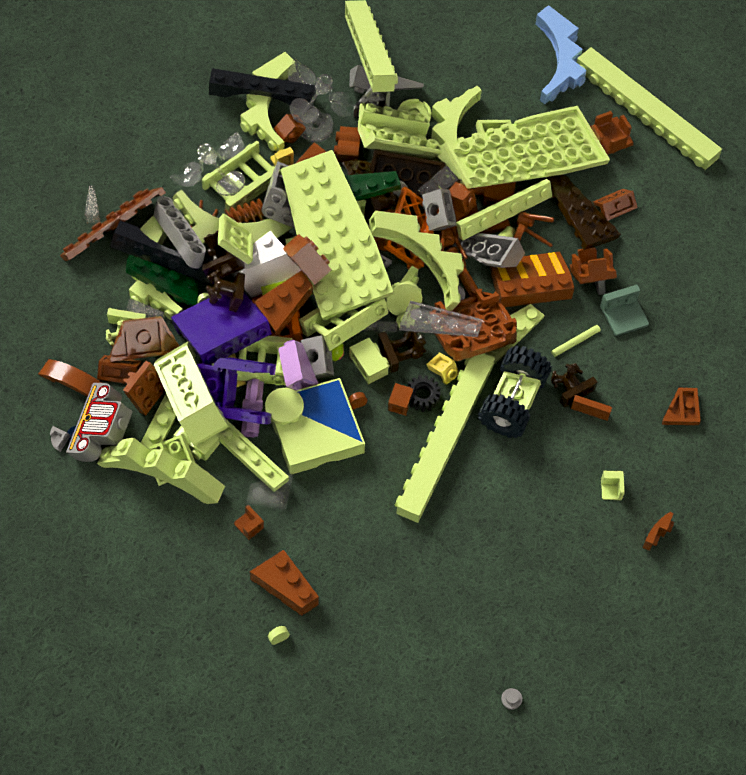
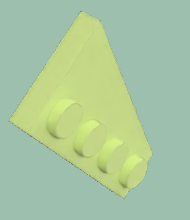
[485,304,545,364]

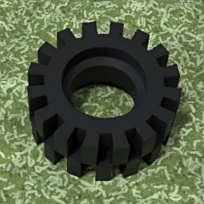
[407,375,441,412]

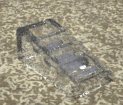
[84,185,101,225]
[126,299,165,321]

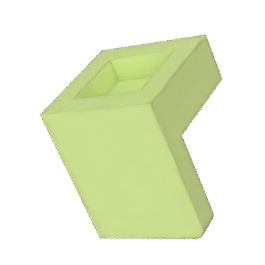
[601,471,624,500]

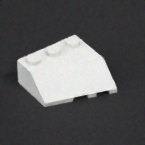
[232,231,306,298]

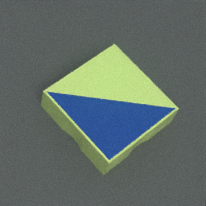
[271,378,365,475]

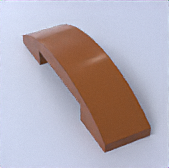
[38,359,102,397]

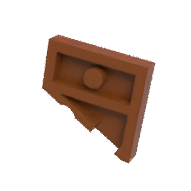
[662,388,700,425]

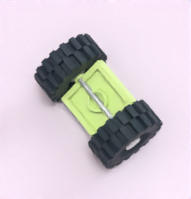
[478,346,552,438]

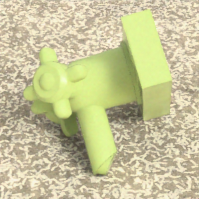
[106,308,146,346]

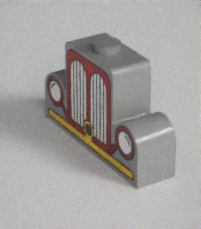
[66,383,132,462]

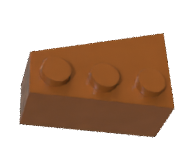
[254,270,313,337]
[250,550,319,616]

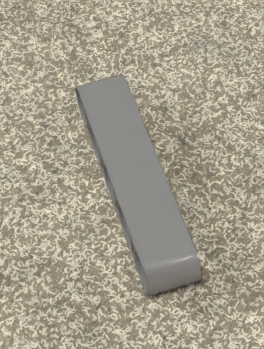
[154,196,206,268]

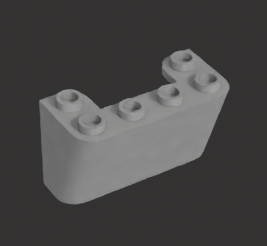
[261,161,295,228]

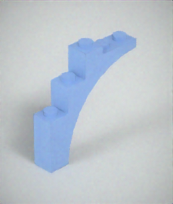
[535,5,587,104]

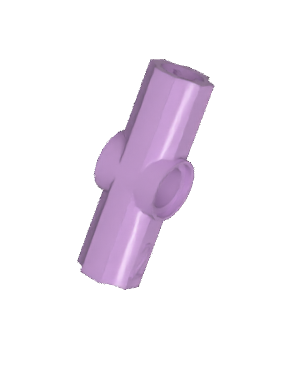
[241,379,264,437]

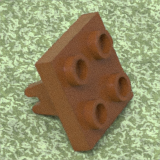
[123,361,165,416]

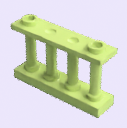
[202,141,282,212]
[299,298,389,351]
[212,336,292,385]

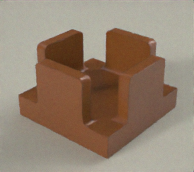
[590,111,634,155]
[570,247,617,284]

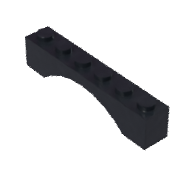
[209,68,316,111]
[110,220,215,286]

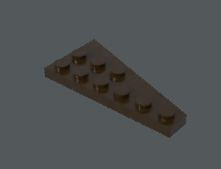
[542,174,621,250]

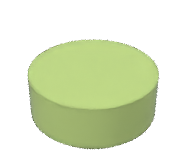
[268,626,290,645]

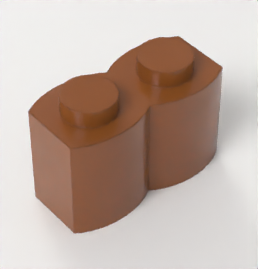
[334,126,361,162]

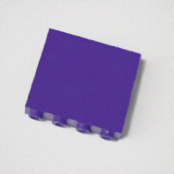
[171,293,272,365]

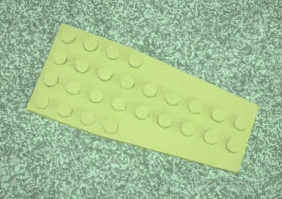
[444,106,610,189]
[281,150,394,320]

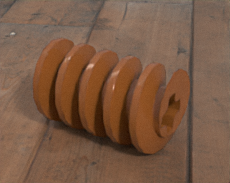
[224,199,264,223]

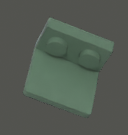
[600,285,649,336]

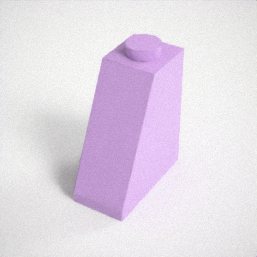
[278,340,318,390]

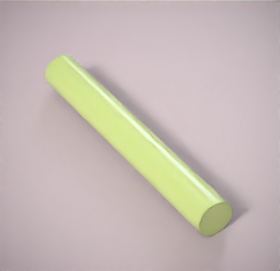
[551,325,600,357]

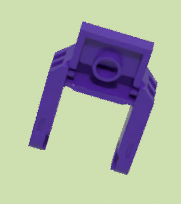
[197,357,276,424]

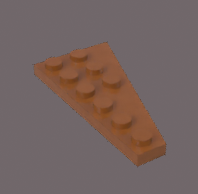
[60,187,166,261]

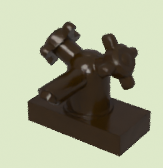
[364,192,399,221]
[206,270,245,313]
[551,363,598,407]

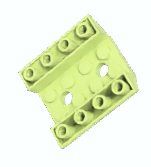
[358,103,442,160]

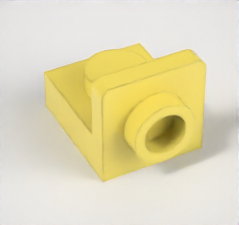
[270,147,294,166]
[426,353,459,385]

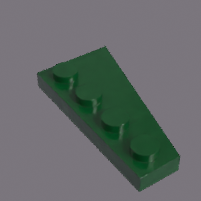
[345,171,402,201]
[125,255,199,308]

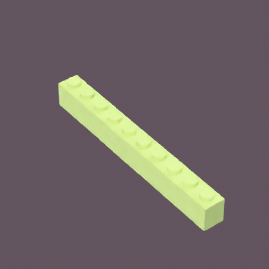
[345,0,398,92]
[576,47,722,170]
[395,353,495,523]

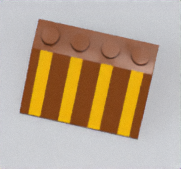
[490,252,574,307]

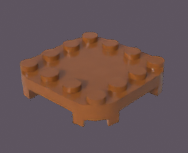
[429,289,517,361]

